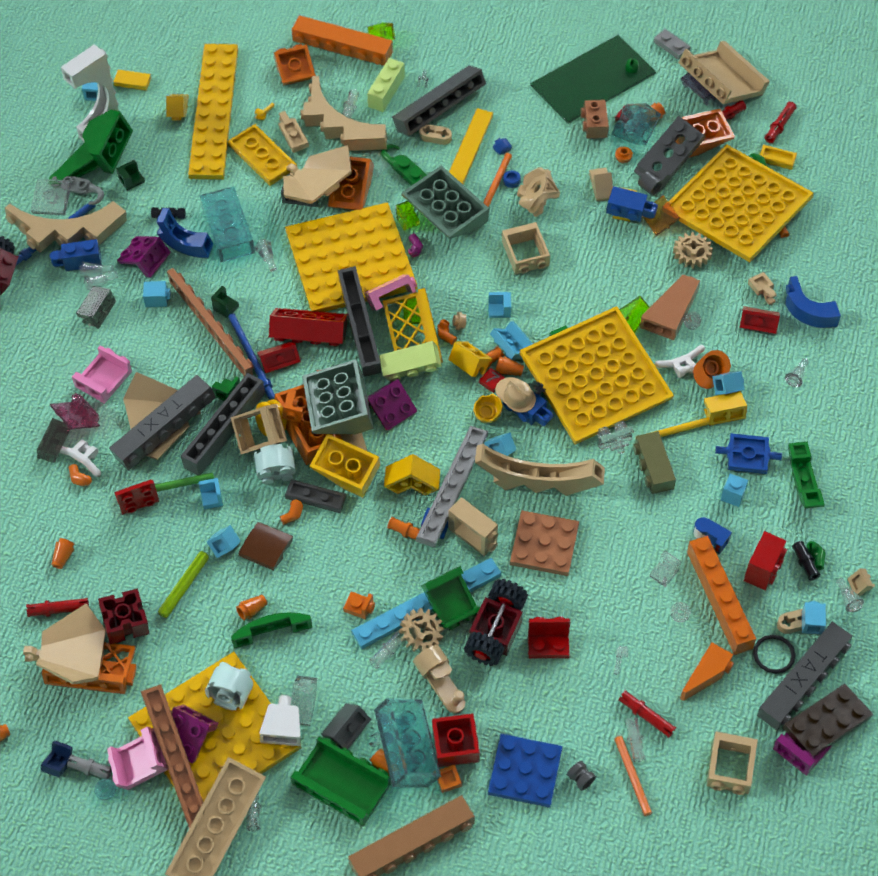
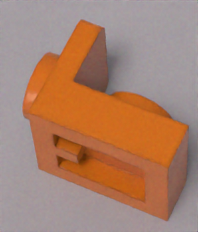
[282,389,303,423]
[343,591,375,620]

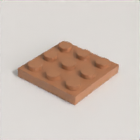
[510,510,579,576]

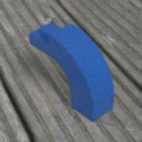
[157,208,213,258]
[785,276,841,328]

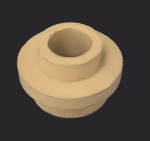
[452,311,467,330]

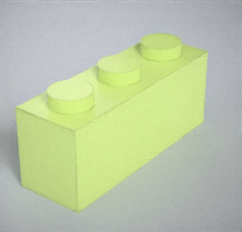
[367,58,405,112]
[379,341,442,382]

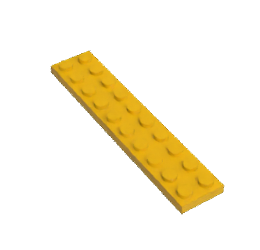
[188,44,238,180]

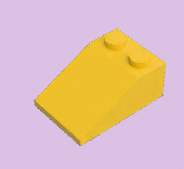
[309,434,380,498]

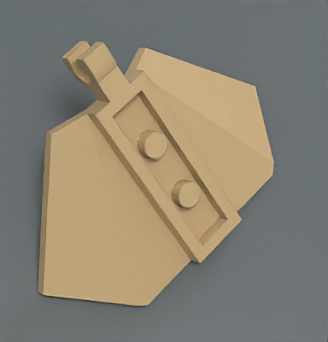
[283,145,352,204]
[123,372,201,460]
[23,604,106,684]

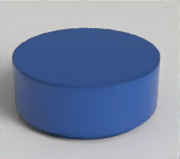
[503,170,521,188]

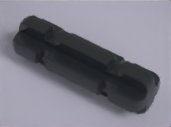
[151,207,186,218]
[528,381,546,395]

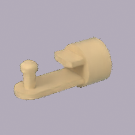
[413,645,465,713]

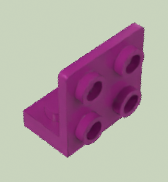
[117,236,171,278]
[367,379,417,430]
[171,704,219,763]
[773,733,832,776]

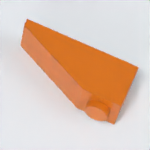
[680,642,734,701]

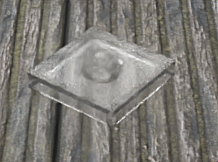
[30,179,72,215]

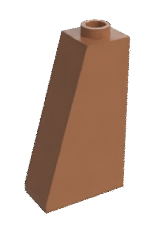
[640,275,700,340]

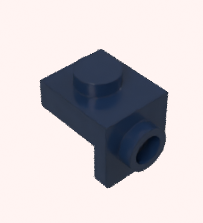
[40,740,73,778]

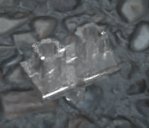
[598,421,634,454]

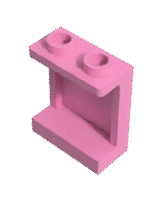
[364,274,417,311]
[72,345,132,404]
[107,726,168,790]

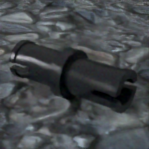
[792,541,820,581]

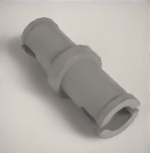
[67,754,112,780]

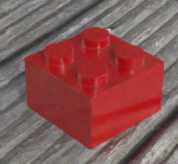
[744,531,788,591]
[432,713,480,768]

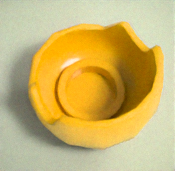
[473,394,503,423]

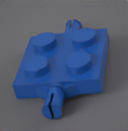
[715,433,782,474]

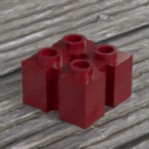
[98,588,150,645]

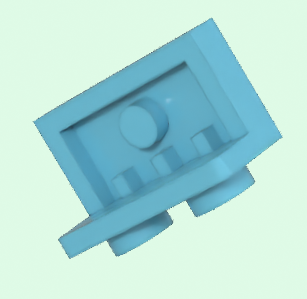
[490,321,533,360]

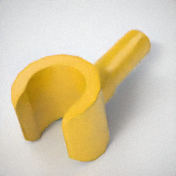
[255,103,275,120]

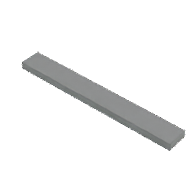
[416,426,488,548]

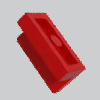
[740,306,780,334]
[257,341,301,373]

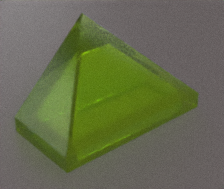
[619,296,650,333]

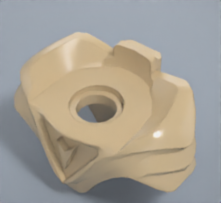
[517,167,560,217]

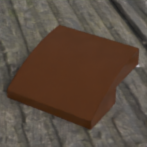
[238,522,293,571]

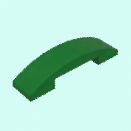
[788,441,825,509]
[231,612,312,649]

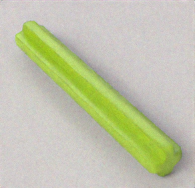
[158,551,209,618]

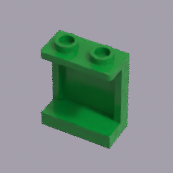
[421,566,480,630]

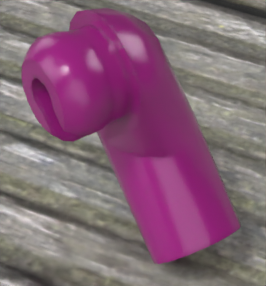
[408,233,423,257]

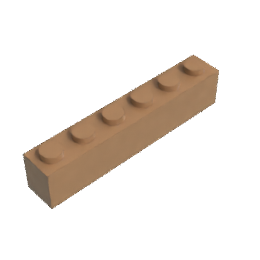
[348,795,475,876]

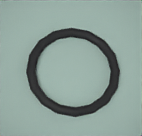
[753,635,796,674]

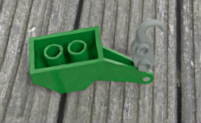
[49,109,133,205]

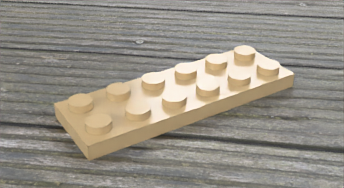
[165,757,266,876]

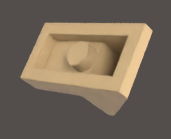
[589,168,613,202]

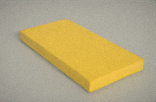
[227,124,297,186]

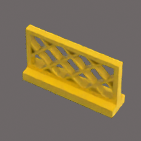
[383,288,443,363]

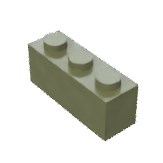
[633,431,676,494]

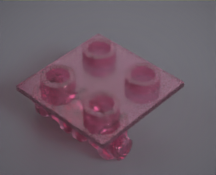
[50,393,100,430]

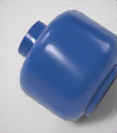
[493,138,512,155]

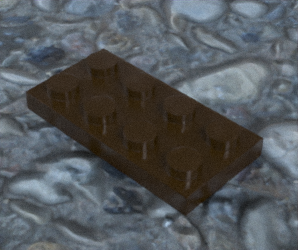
[783,683,873,758]

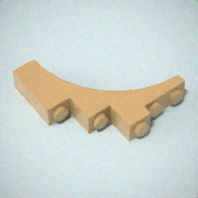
[301,76,387,151]
[5,201,127,253]
[475,444,605,496]

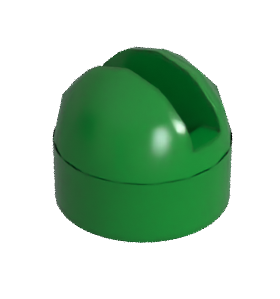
[625,58,639,73]

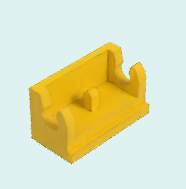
[448,341,492,377]
[704,391,747,426]

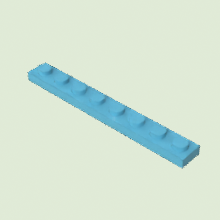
[351,558,501,649]

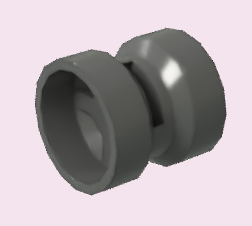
[567,760,597,791]

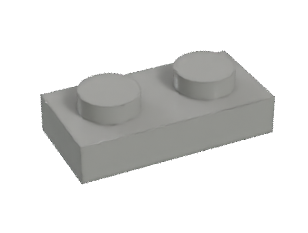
[654,29,690,60]

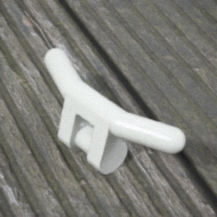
[654,345,705,378]
[55,439,101,477]

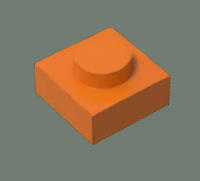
[435,765,462,793]

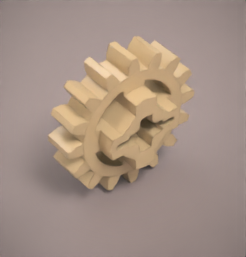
[673,232,713,269]
[399,608,444,652]

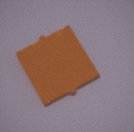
[643,195,680,236]

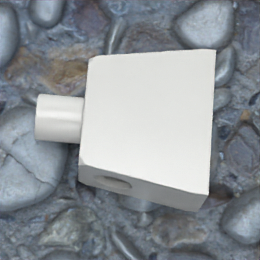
[260,695,300,746]

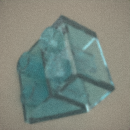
[612,103,661,145]

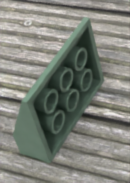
[401,165,489,239]
[302,359,374,434]

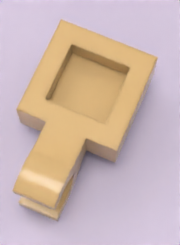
[748,272,777,305]

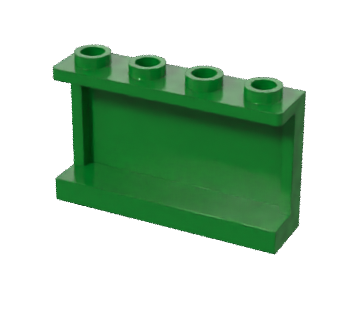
[290,736,391,826]

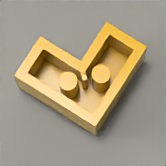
[384,454,440,496]

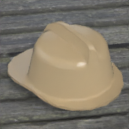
[495,377,536,413]

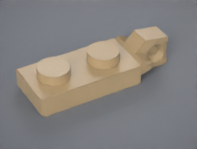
[278,111,309,153]

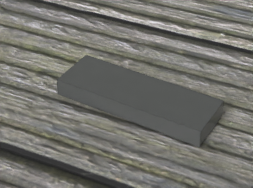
[285,479,347,514]

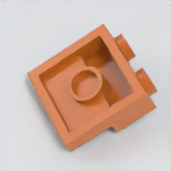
[274,44,316,86]

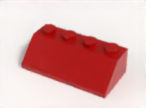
[269,308,348,346]

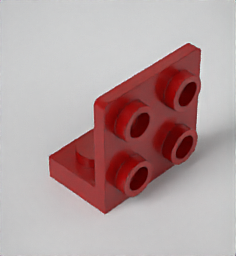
[114,479,159,515]
[528,617,570,659]

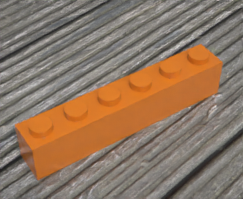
[292,15,393,66]
[687,536,756,655]

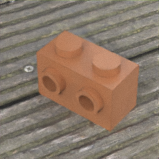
[581,100,609,138]

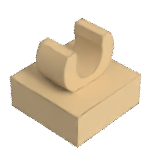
[848,568,875,596]

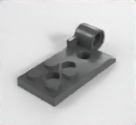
[634,116,706,196]

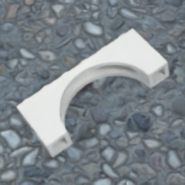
[61,44,119,142]

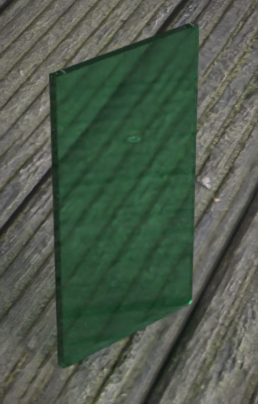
[530,35,656,123]

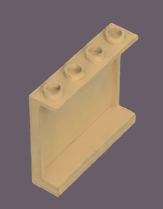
[678,41,770,105]

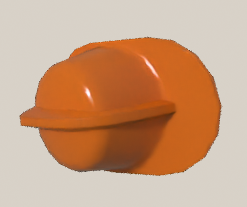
[693,350,731,389]

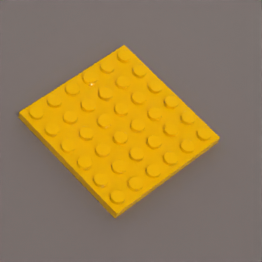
[663,144,814,263]
[285,202,417,312]
[519,306,674,445]
[128,651,301,802]

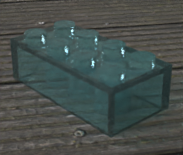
[200,186,255,262]
[374,698,441,787]

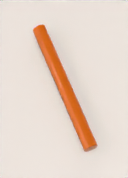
[483,153,512,207]
[614,736,652,816]

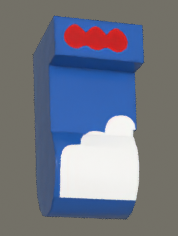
[693,517,732,555]

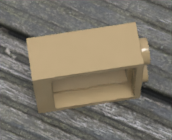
[502,222,550,275]
[231,404,287,454]
[448,497,498,556]
[706,731,758,795]

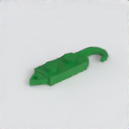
[381,144,427,186]

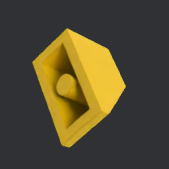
[166,94,189,120]

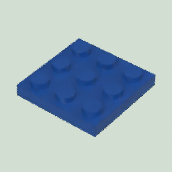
[488,734,563,808]

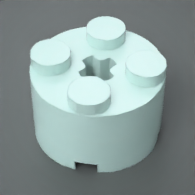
[254,444,296,485]
[205,662,253,710]

